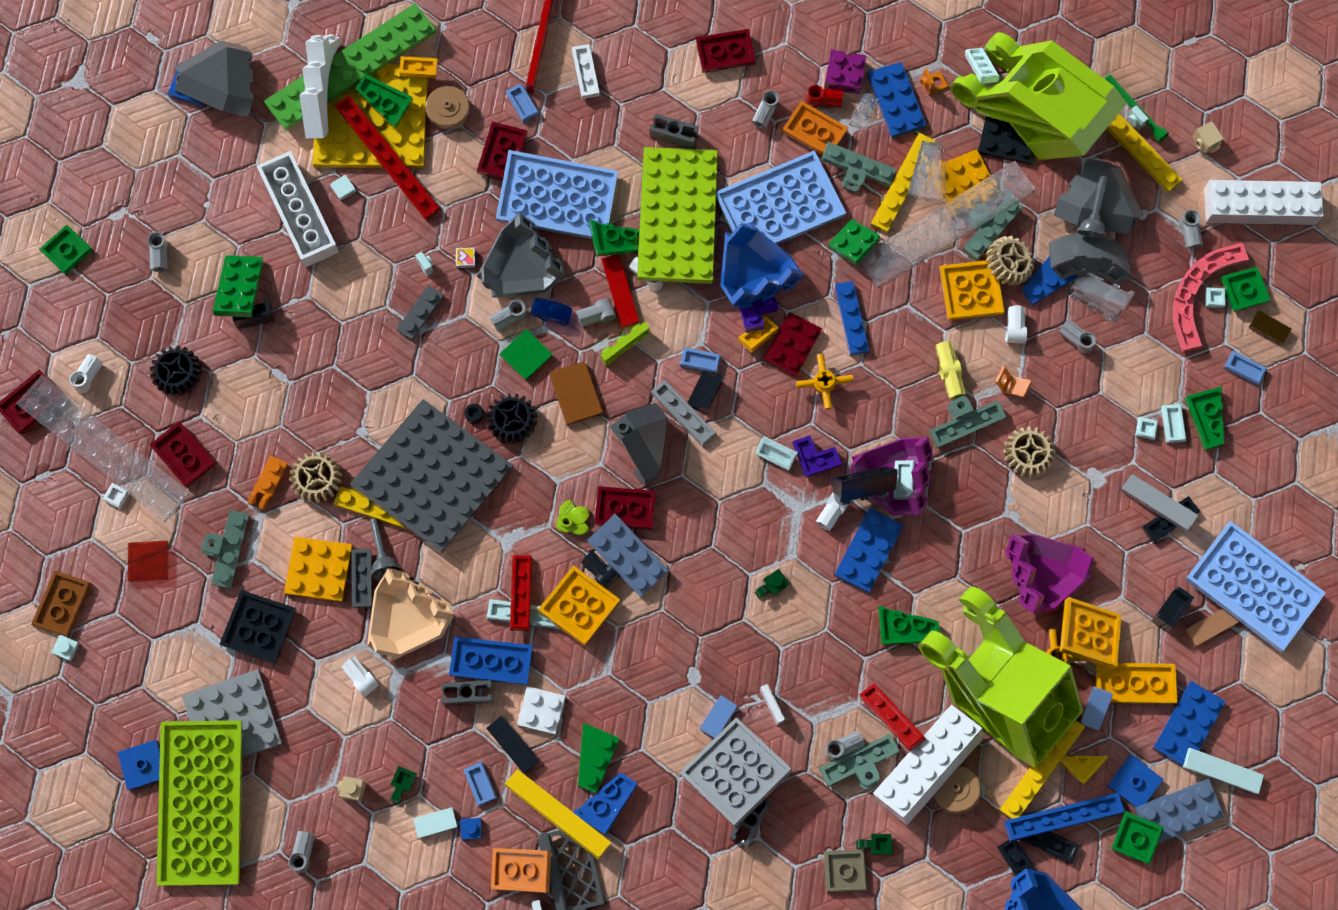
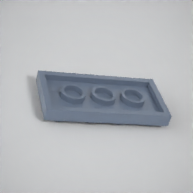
[587,514,669,597]
[1134,779,1224,843]

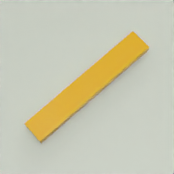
[504,769,611,859]

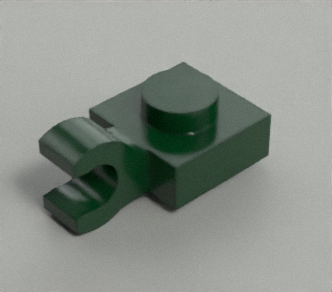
[754,569,790,599]
[390,766,417,805]
[856,834,892,855]

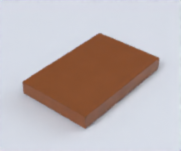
[549,361,603,426]
[31,570,92,638]

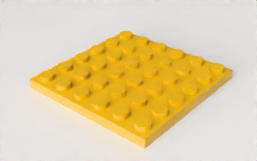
[313,64,428,168]

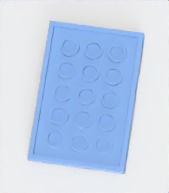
[496,150,618,239]
[716,151,846,245]
[1185,521,1326,652]

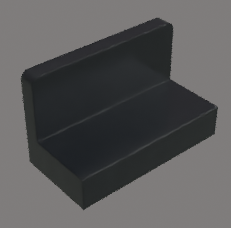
[687,372,724,414]

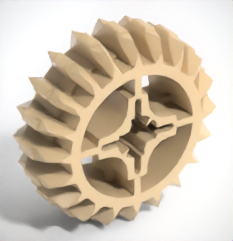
[986,236,1035,286]
[1003,426,1056,478]
[289,451,342,503]

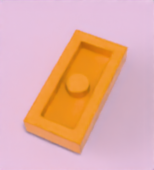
[399,56,438,78]
[738,316,778,353]

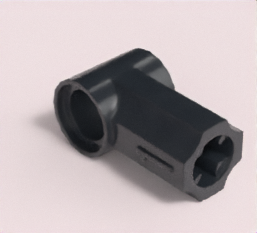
[581,551,620,589]

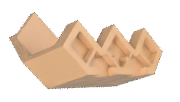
[367,568,455,662]

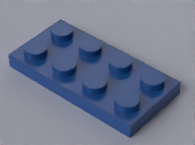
[867,62,926,138]
[834,508,904,594]
[449,636,533,685]
[1152,681,1226,769]

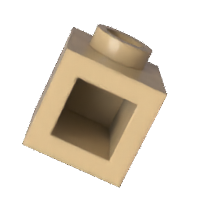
[1192,121,1224,154]
[337,776,366,803]

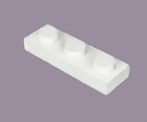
[571,44,600,99]

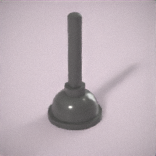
[1077,175,1107,238]
[370,518,402,581]

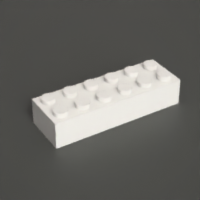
[257,151,339,268]
[1204,180,1323,225]
[873,705,985,825]

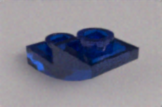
[529,297,573,327]

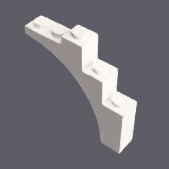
[300,34,341,139]

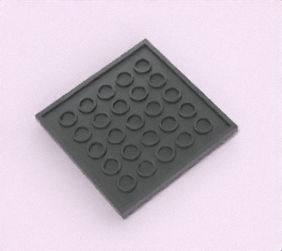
[350,399,513,554]

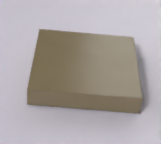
[823,849,867,893]

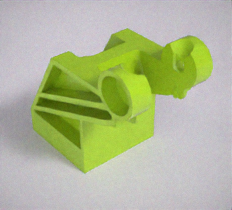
[950,32,1127,160]
[919,587,1083,768]

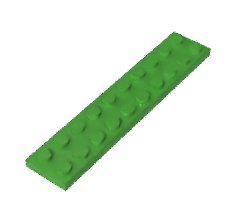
[264,3,437,131]

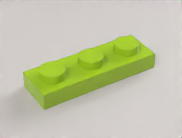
[601,322,650,367]

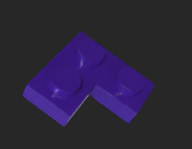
[739,296,778,333]
[792,435,842,478]

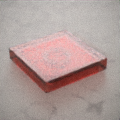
[128,540,168,582]

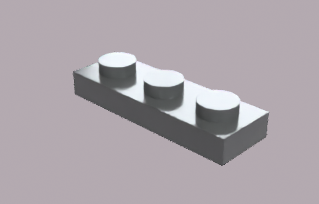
[396,285,444,341]
[352,549,373,608]

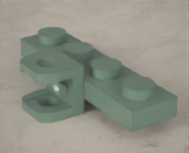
[821,142,896,192]
[962,196,1023,261]
[929,396,1006,448]
[201,509,249,590]
[819,734,899,790]

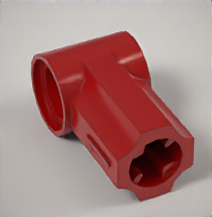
[805,85,843,108]

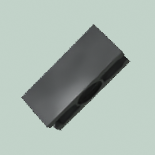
[649,114,699,149]
[441,680,493,706]
[729,800,772,848]

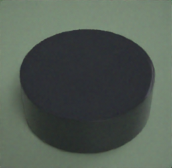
[464,404,484,424]

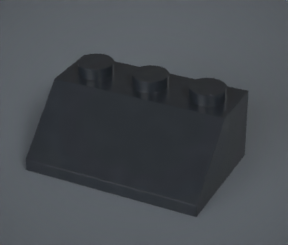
[831,466,898,505]

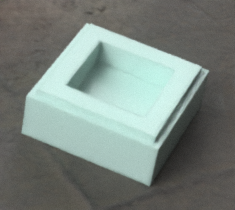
[330,175,356,201]
[1205,288,1226,308]
[1135,417,1158,441]

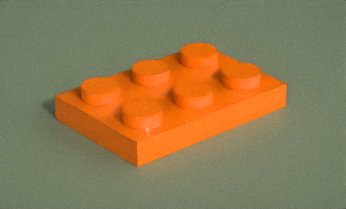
[782,101,848,155]
[491,848,551,893]

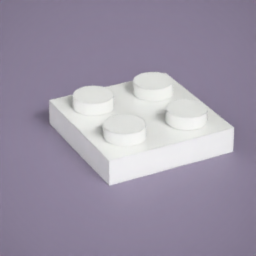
[517,686,565,735]

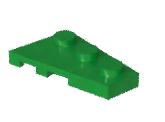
[355,74,413,130]
[589,220,640,257]
[1184,386,1224,451]
[878,605,940,645]
[578,723,620,794]

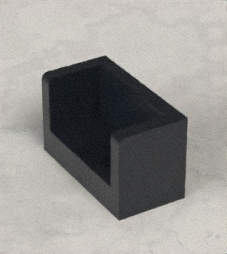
[232,297,274,329]
[1151,586,1194,632]

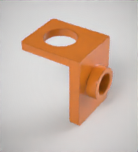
[920,68,948,95]
[995,366,1032,398]

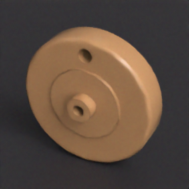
[426,86,470,129]
[933,766,981,815]

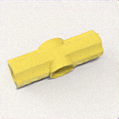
[935,341,966,400]

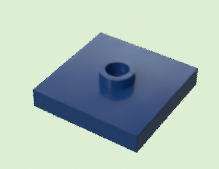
[117,740,160,791]
[1107,754,1163,807]

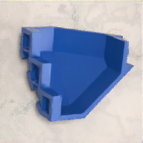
[720,222,804,309]
[1004,868,1083,910]

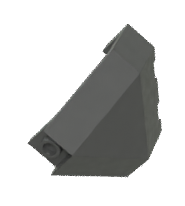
[175,41,253,117]
[1054,158,1143,235]
[477,212,564,298]
[609,403,668,488]

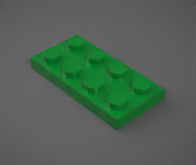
[213,255,263,317]

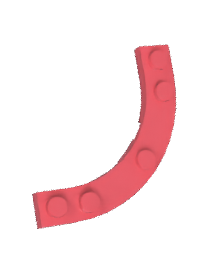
[1173,243,1249,352]

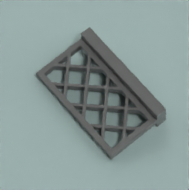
[537,830,604,910]

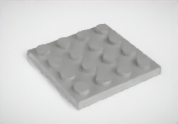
[182,669,282,759]
[680,717,793,828]

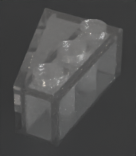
[908,140,948,206]
[1068,271,1135,323]

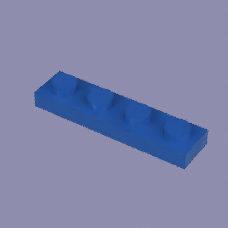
[834,281,869,356]

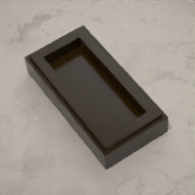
[1249,310,1292,346]

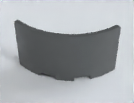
[1048,233,1131,285]

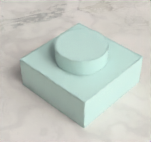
[1127,105,1148,130]
[415,251,434,276]
[51,635,80,661]

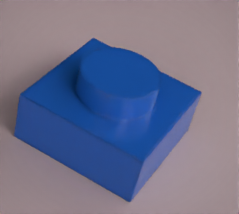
[460,818,482,840]

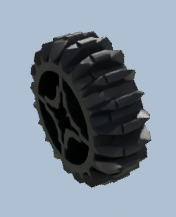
[150,345,202,397]
[486,393,538,444]

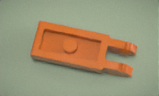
[248,455,289,510]

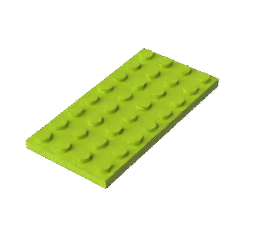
[637,147,717,284]
[157,720,243,886]

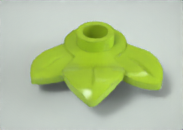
[556,500,590,535]

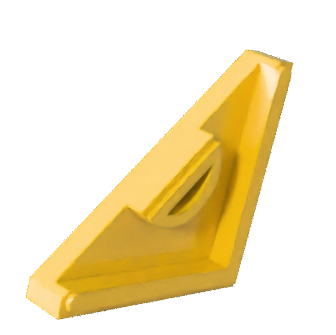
[1060,755,1108,785]

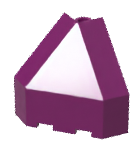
[850,437,933,516]
[1006,533,1094,614]

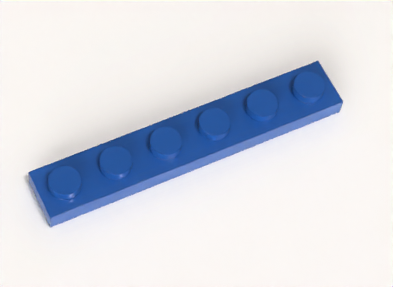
[1004,793,1125,842]

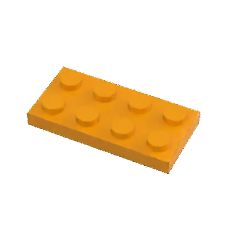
[1095,663,1177,704]

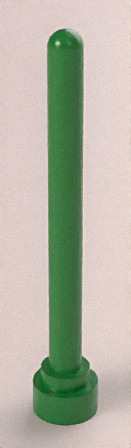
[1105,74,1169,143]

